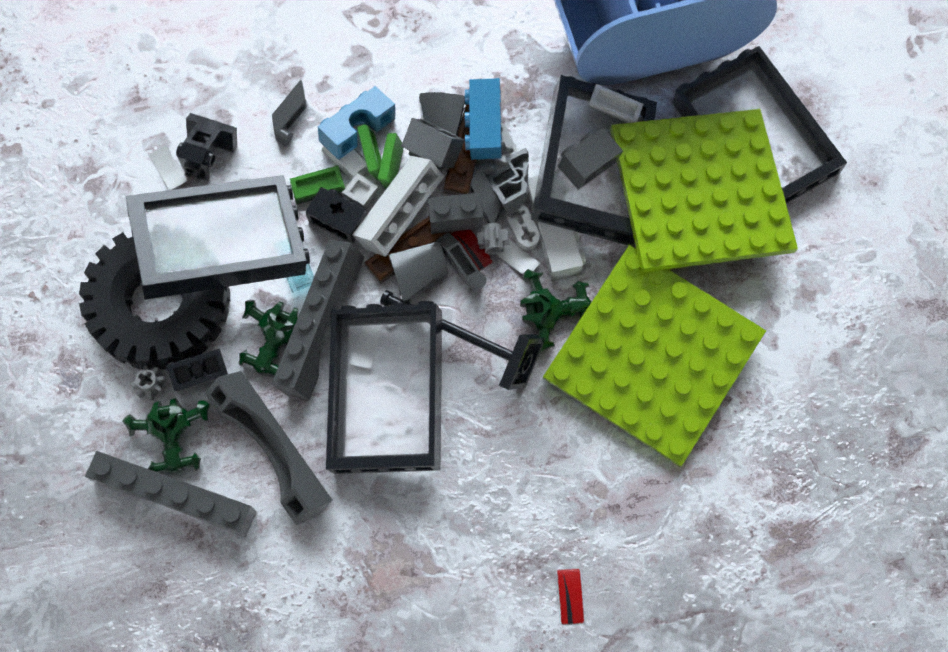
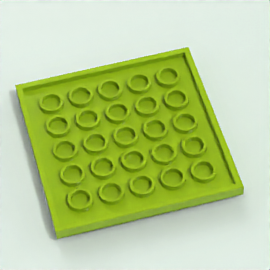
[610,109,798,272]
[542,245,767,467]

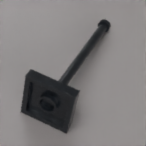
[380,290,546,390]

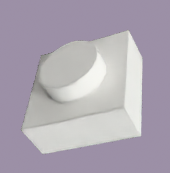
[342,173,379,208]

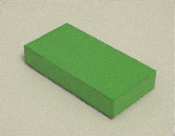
[357,124,382,181]
[378,133,404,189]
[289,165,345,204]

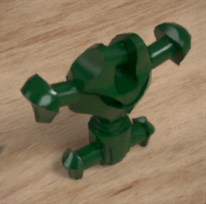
[520,269,592,353]
[238,299,325,376]
[122,398,211,475]

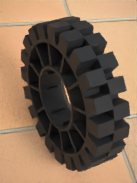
[79,224,230,370]

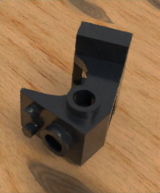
[176,113,238,181]

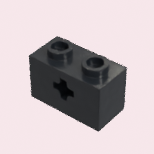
[305,187,367,244]
[166,348,228,391]

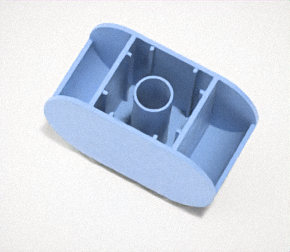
[553,0,777,85]

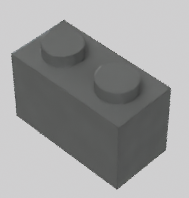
[401,118,465,170]
[558,128,623,190]
[428,193,483,234]

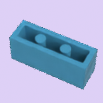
[465,78,502,160]

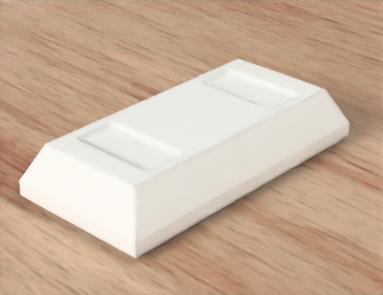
[589,84,643,123]
[322,146,369,180]

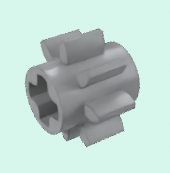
[477,223,510,255]
[131,365,167,400]

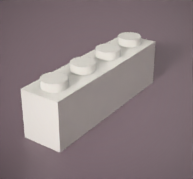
[352,156,444,256]
[528,171,586,281]

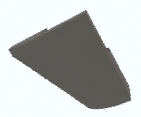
[419,92,465,136]
[487,148,529,217]
[389,241,448,304]

